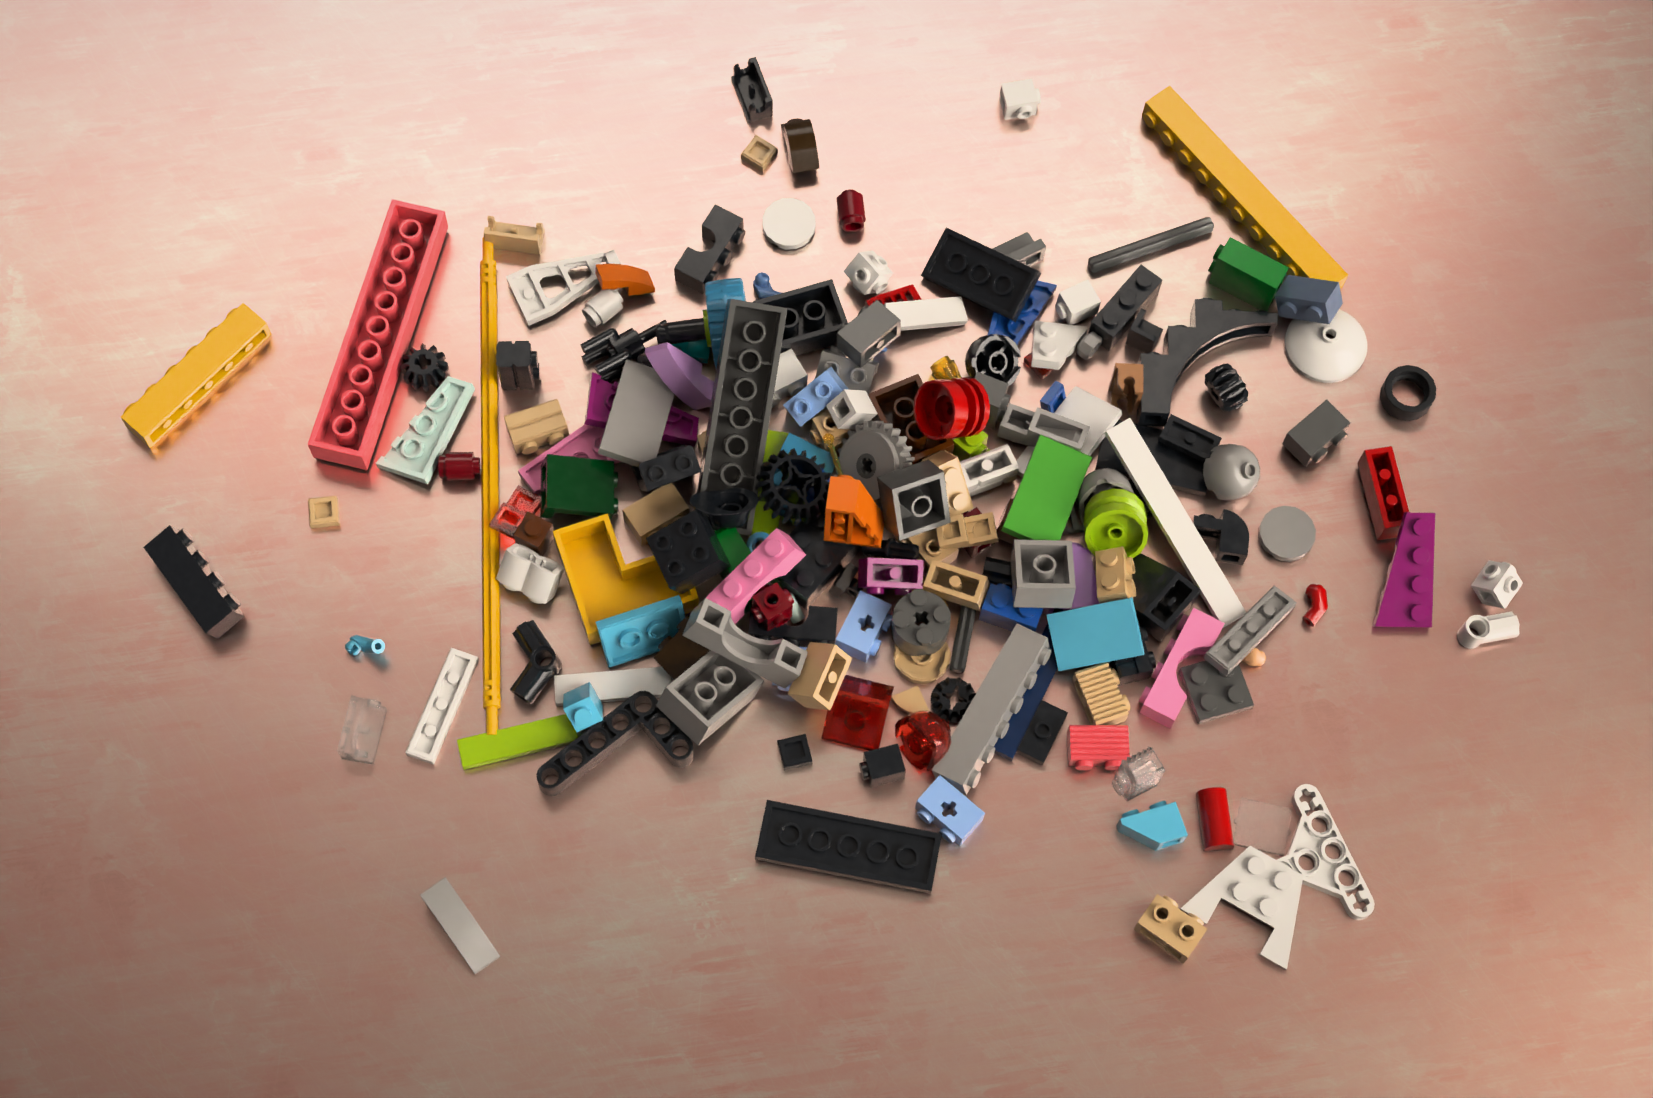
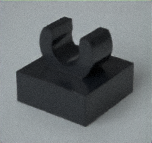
[828,563,863,598]

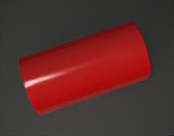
[1196,787,1234,851]

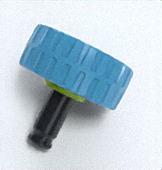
[655,278,746,368]

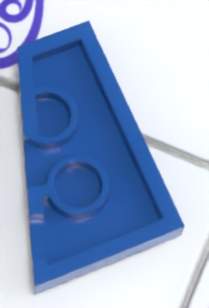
[988,280,1057,346]

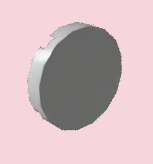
[1258,506,1316,562]

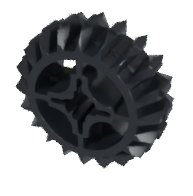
[755,448,831,526]

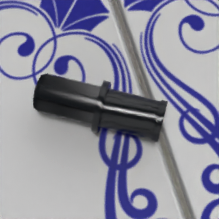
[862,538,919,560]

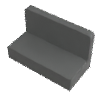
[992,232,1046,266]

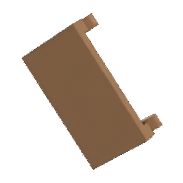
[1108,363,1143,415]

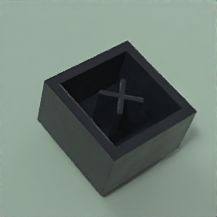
[646,510,731,594]

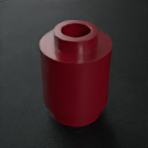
[836,189,866,232]
[438,452,480,481]

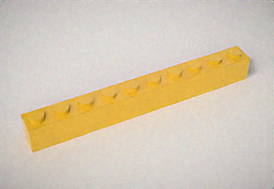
[1142,85,1348,289]

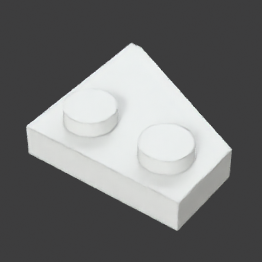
[1031,321,1088,370]

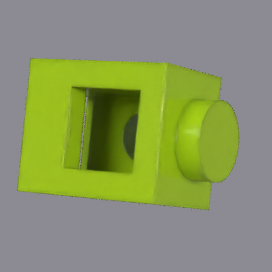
[953,430,990,462]

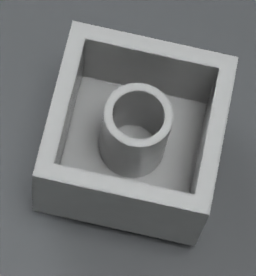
[1010,540,1076,608]

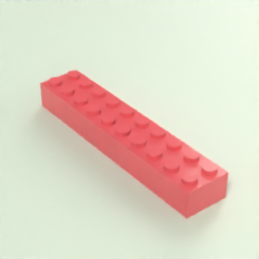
[308,199,448,470]

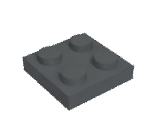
[1179,660,1254,724]

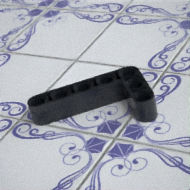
[536,691,694,796]

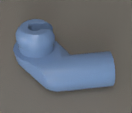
[753,272,783,299]

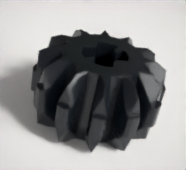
[400,343,449,392]
[1205,363,1248,412]

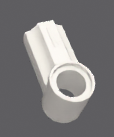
[1457,611,1520,649]

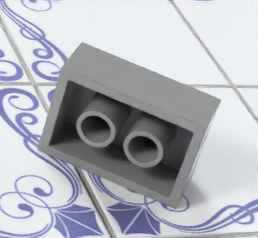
[656,651,764,745]

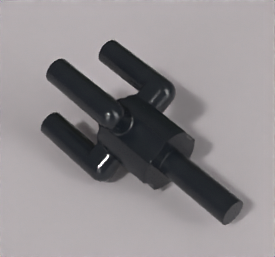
[580,320,667,383]

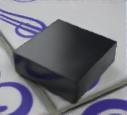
[777,734,813,771]

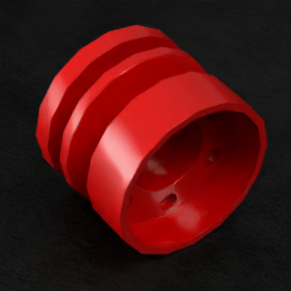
[913,377,990,440]

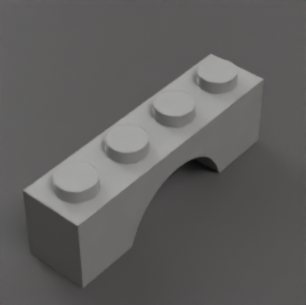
[683,598,808,689]

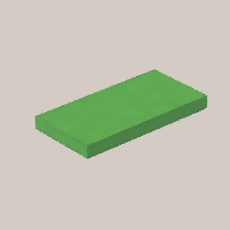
[1001,434,1092,540]

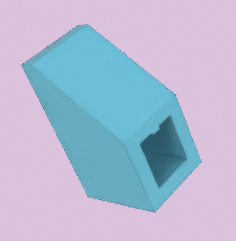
[1116,801,1188,851]

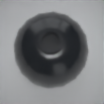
[964,334,1021,386]

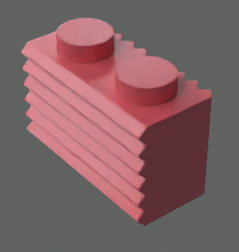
[1067,725,1130,771]

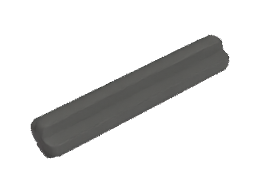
[949,605,976,673]

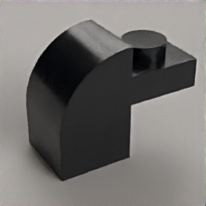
[1192,509,1249,565]

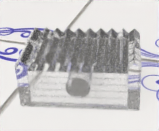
[1112,746,1165,801]

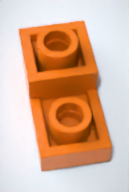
[595,264,655,296]

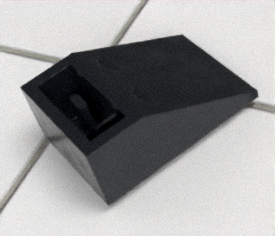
[1132,553,1201,642]

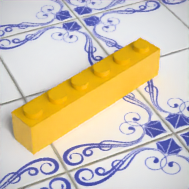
[121,303,272,448]

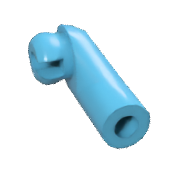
[345,635,385,656]

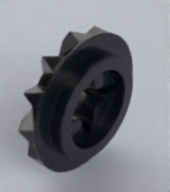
[931,677,976,723]

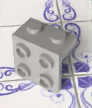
[815,345,879,409]

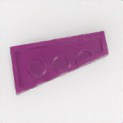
[1372,512,1435,627]

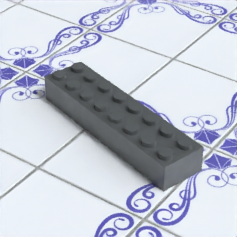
[694,299,787,536]

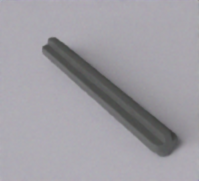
[1088,217,1214,273]

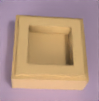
[741,135,778,172]
[308,496,340,529]

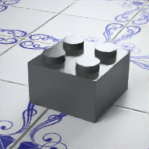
[877,459,951,541]

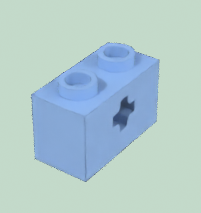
[783,367,849,427]
[835,590,892,663]
[915,775,985,846]

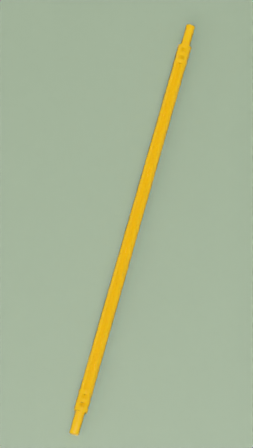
[480,237,501,735]

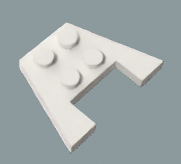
[1180,846,1303,970]

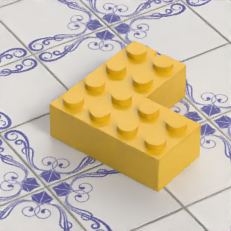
[553,513,699,645]

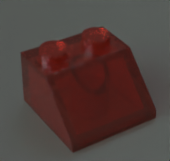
[821,675,894,751]

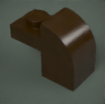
[780,118,820,173]

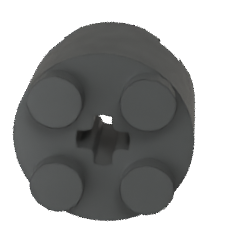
[891,589,951,656]

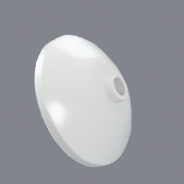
[1284,309,1367,383]

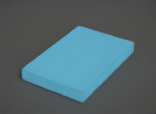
[595,595,686,668]
[1046,597,1145,671]

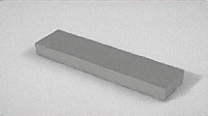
[1204,585,1297,676]

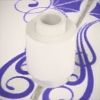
[582,289,623,327]

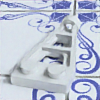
[506,249,621,326]

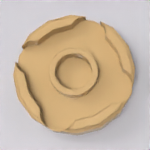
[893,642,951,684]

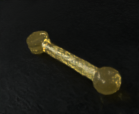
[823,433,844,475]

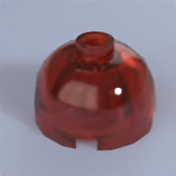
[895,711,952,771]

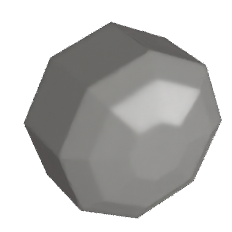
[1077,332,1102,360]

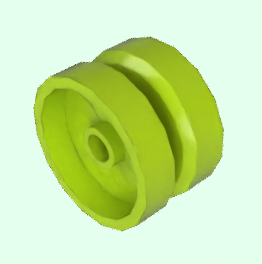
[1083,488,1148,558]

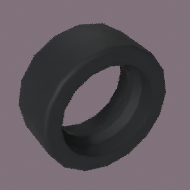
[1380,365,1437,421]

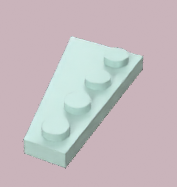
[375,376,475,484]

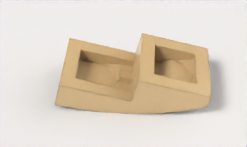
[936,512,999,548]

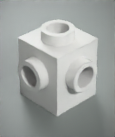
[843,250,894,295]
[1471,560,1523,609]

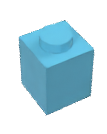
[563,682,603,732]

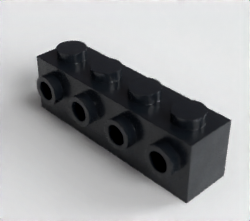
[144,525,244,638]

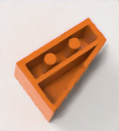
[824,475,884,548]

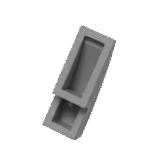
[997,403,1090,451]
[420,877,500,974]

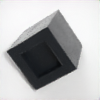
[1125,308,1163,353]

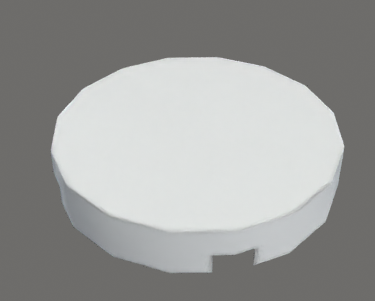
[762,198,816,250]

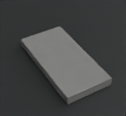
[597,359,674,467]

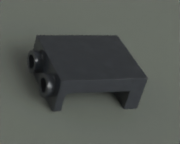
[631,444,702,491]

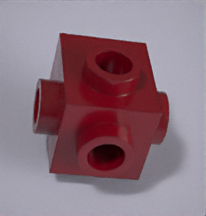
[750,582,794,631]

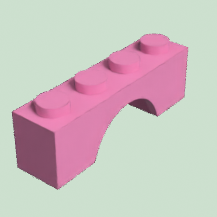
[693,528,806,624]
[1138,608,1225,729]

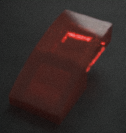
[489,485,541,539]

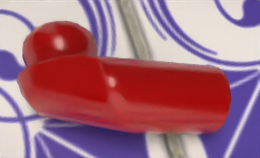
[1302,584,1328,627]

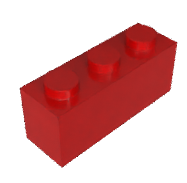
[1357,446,1409,540]

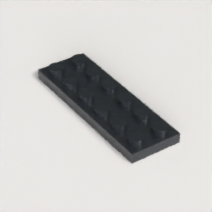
[755,800,942,894]

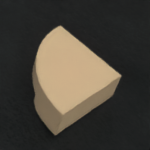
[891,686,930,716]

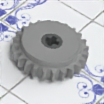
[836,421,915,510]

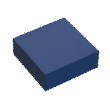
[1040,380,1066,413]

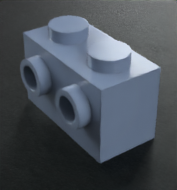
[1275,275,1343,324]

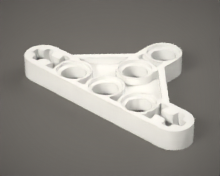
[1277,784,1375,920]

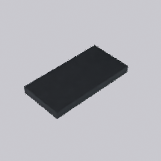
[921,227,1041,323]
[1095,420,1207,496]

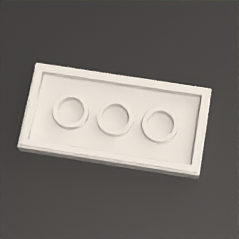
[1016,386,1122,477]

